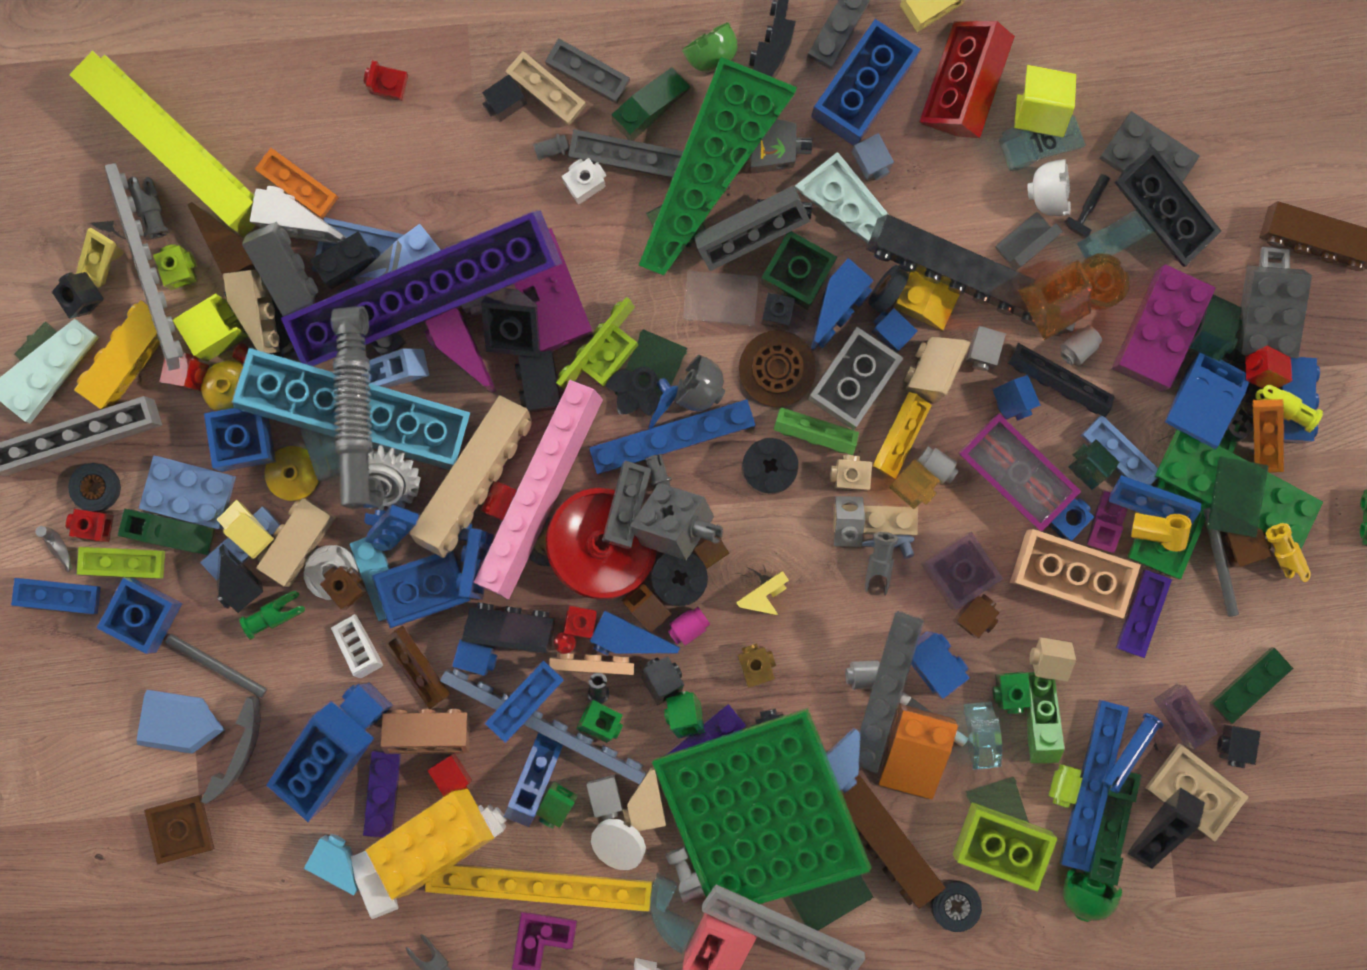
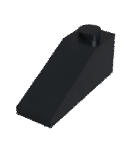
[1128,787,1205,869]

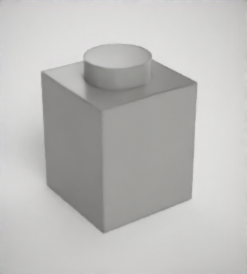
[966,326,1006,371]
[587,774,623,820]

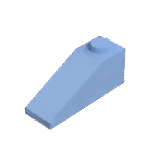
[363,348,430,388]

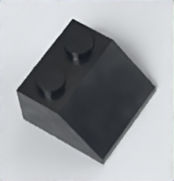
[481,288,541,357]

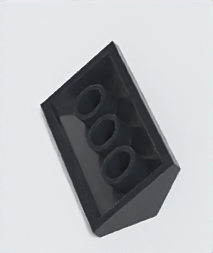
[1114,147,1221,267]

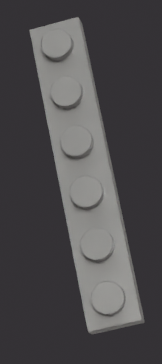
[702,885,865,970]

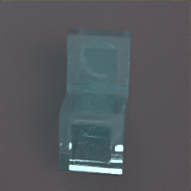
[963,701,1002,770]

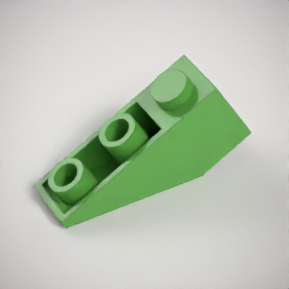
[1026,672,1065,763]

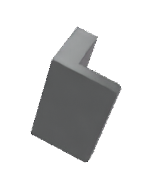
[996,212,1063,271]

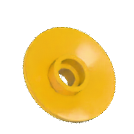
[265,446,320,501]

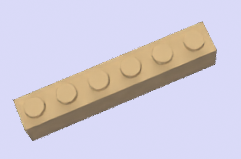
[410,395,532,558]

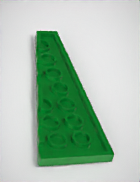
[638,57,797,276]

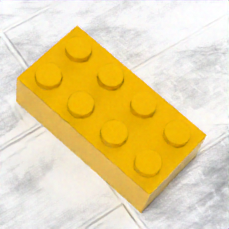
[366,789,494,900]

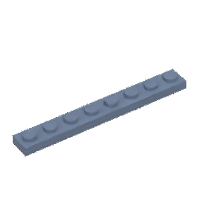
[440,668,646,784]

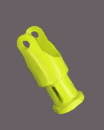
[1255,385,1323,433]

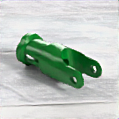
[239,591,305,640]

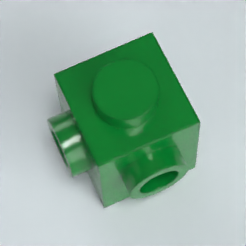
[992,672,1032,714]
[664,691,705,739]

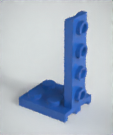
[364,510,494,600]

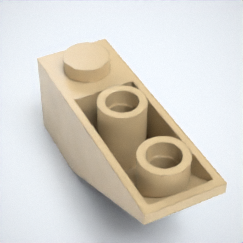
[223,270,280,354]

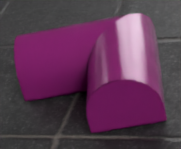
[512,911,577,970]

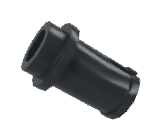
[587,673,610,704]

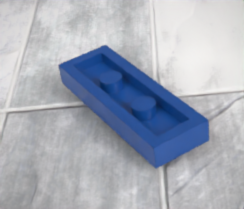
[1109,475,1201,525]
[365,505,419,551]
[11,578,101,614]
[485,660,564,743]

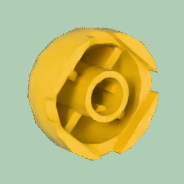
[201,360,244,411]

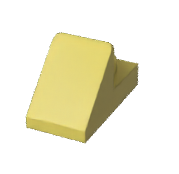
[76,228,123,288]
[217,500,274,559]
[736,571,789,615]

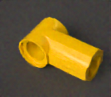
[1131,513,1192,551]

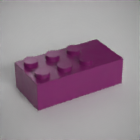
[1111,264,1216,392]

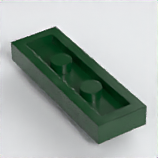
[1210,647,1294,724]

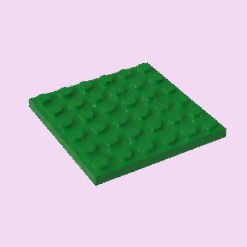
[652,708,871,904]

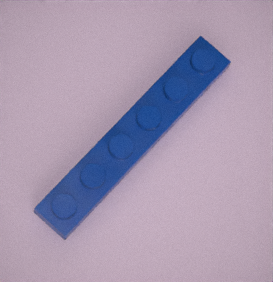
[589,399,756,475]
[1059,700,1129,872]

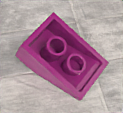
[424,308,496,393]

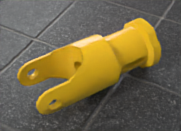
[1266,523,1311,582]

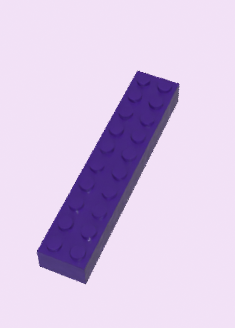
[281,210,563,367]

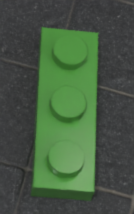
[773,407,859,455]

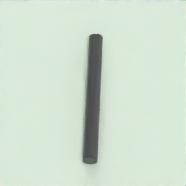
[1203,507,1239,617]
[165,634,267,698]

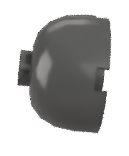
[674,355,725,411]

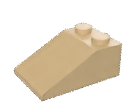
[903,337,970,404]

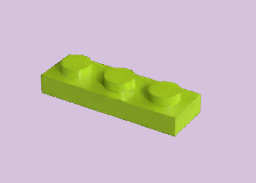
[77,547,165,579]

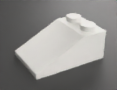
[250,186,347,244]

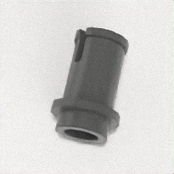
[533,133,570,161]
[645,454,672,489]

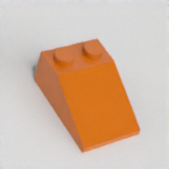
[878,704,958,800]

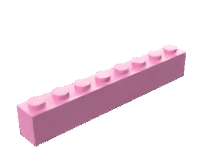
[474,380,603,600]

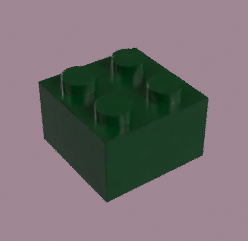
[760,231,837,310]

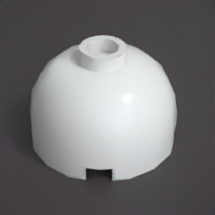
[1028,159,1071,216]

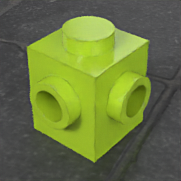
[153,244,198,290]

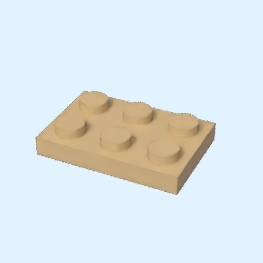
[1145,744,1249,841]

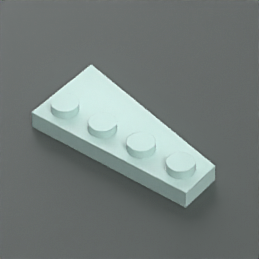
[795,152,888,243]
[0,319,99,424]

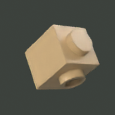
[830,455,872,491]
[1029,637,1076,682]

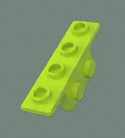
[556,297,639,391]

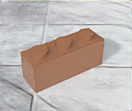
[381,709,470,754]

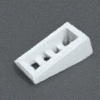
[331,614,383,678]

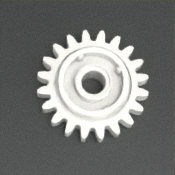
[369,445,421,510]

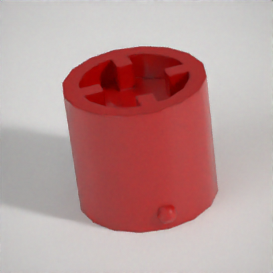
[480,481,517,520]

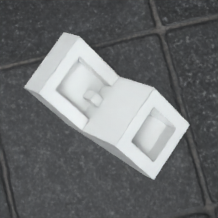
[351,851,399,919]

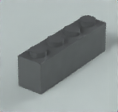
[694,185,810,271]

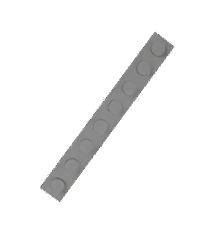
[105,163,183,371]

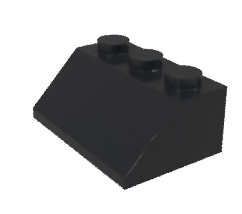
[461,602,555,653]

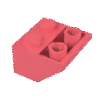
[682,913,757,970]

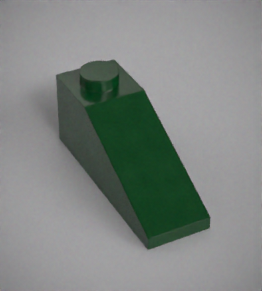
[611,67,691,141]

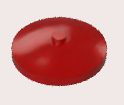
[546,488,657,600]

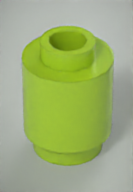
[1048,764,1083,808]

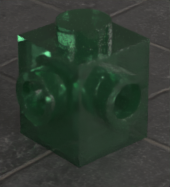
[1068,439,1120,490]

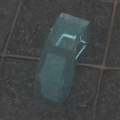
[1077,210,1154,267]
[651,873,695,954]

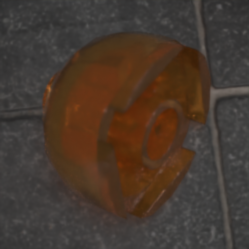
[1071,253,1130,311]

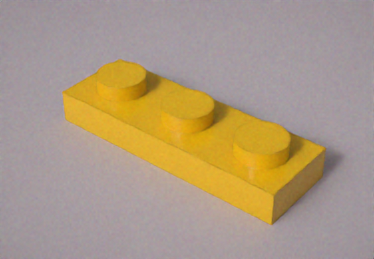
[873,392,932,479]

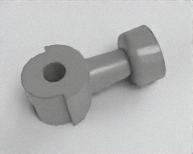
[665,846,705,904]

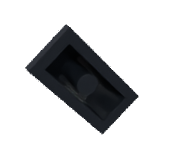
[217,544,264,613]

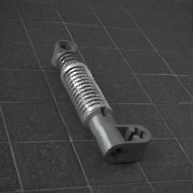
[331,306,384,509]

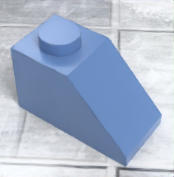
[826,728,860,793]

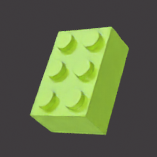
[953,802,1058,892]

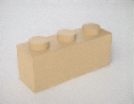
[257,498,336,587]

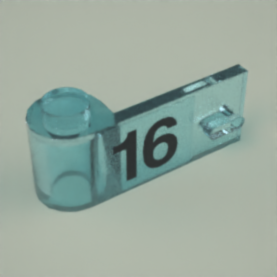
[998,115,1086,172]

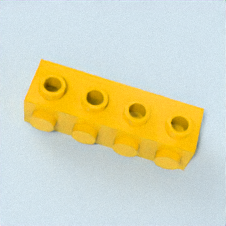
[74,300,175,410]

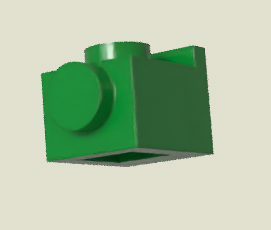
[576,700,623,743]

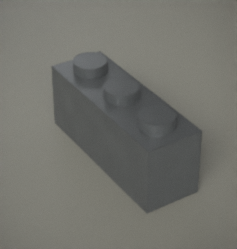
[242,222,318,317]

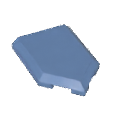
[137,690,225,754]

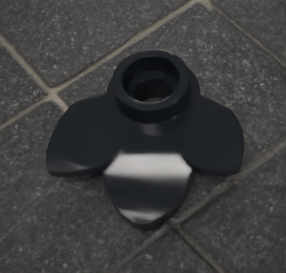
[606,366,659,416]

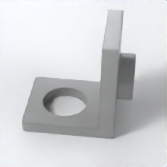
[834,496,865,547]

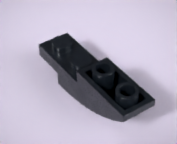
[749,0,796,78]

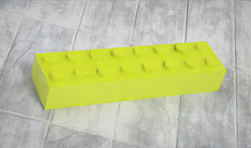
[69,51,256,237]

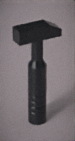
[1065,174,1110,239]

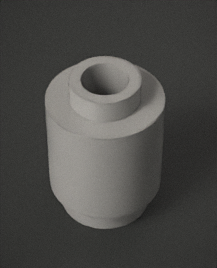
[1060,325,1102,366]
[915,446,959,485]
[845,660,880,690]

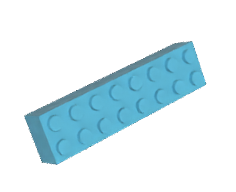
[232,348,470,470]

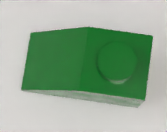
[536,781,578,829]

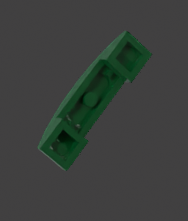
[1089,772,1142,886]

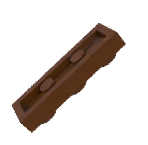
[382,626,450,709]

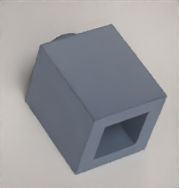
[852,133,894,181]

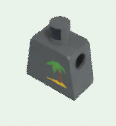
[750,119,812,173]

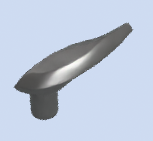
[36,526,72,572]

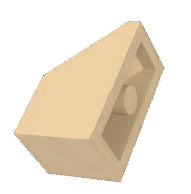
[623,767,666,831]

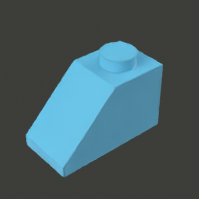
[304,834,359,895]

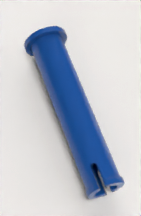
[1103,713,1164,793]

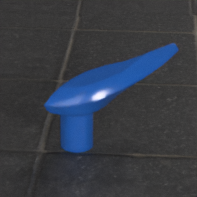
[648,378,678,429]

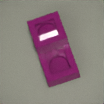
[1087,489,1128,553]

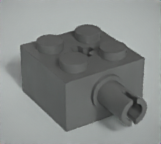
[630,483,723,560]

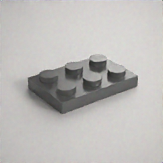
[1099,111,1200,182]

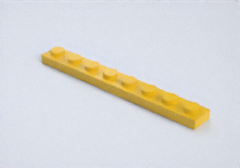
[425,864,652,912]

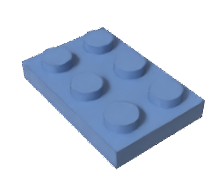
[139,455,236,530]

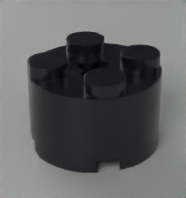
[742,438,799,495]
[652,553,708,606]

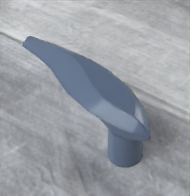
[862,535,914,559]

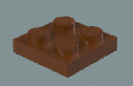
[144,794,215,865]

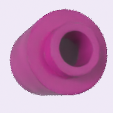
[668,607,711,646]

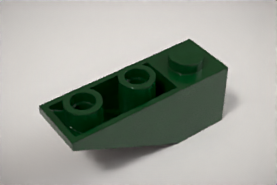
[117,508,215,555]

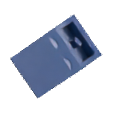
[811,258,873,351]
[1165,349,1249,449]

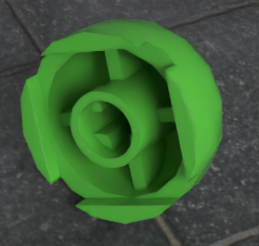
[682,22,738,73]

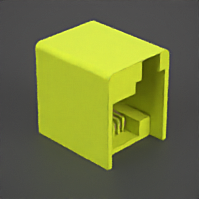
[1014,65,1076,138]
[173,294,249,362]

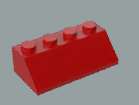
[919,21,1015,138]

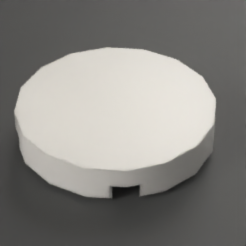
[304,545,360,600]
[591,819,646,870]

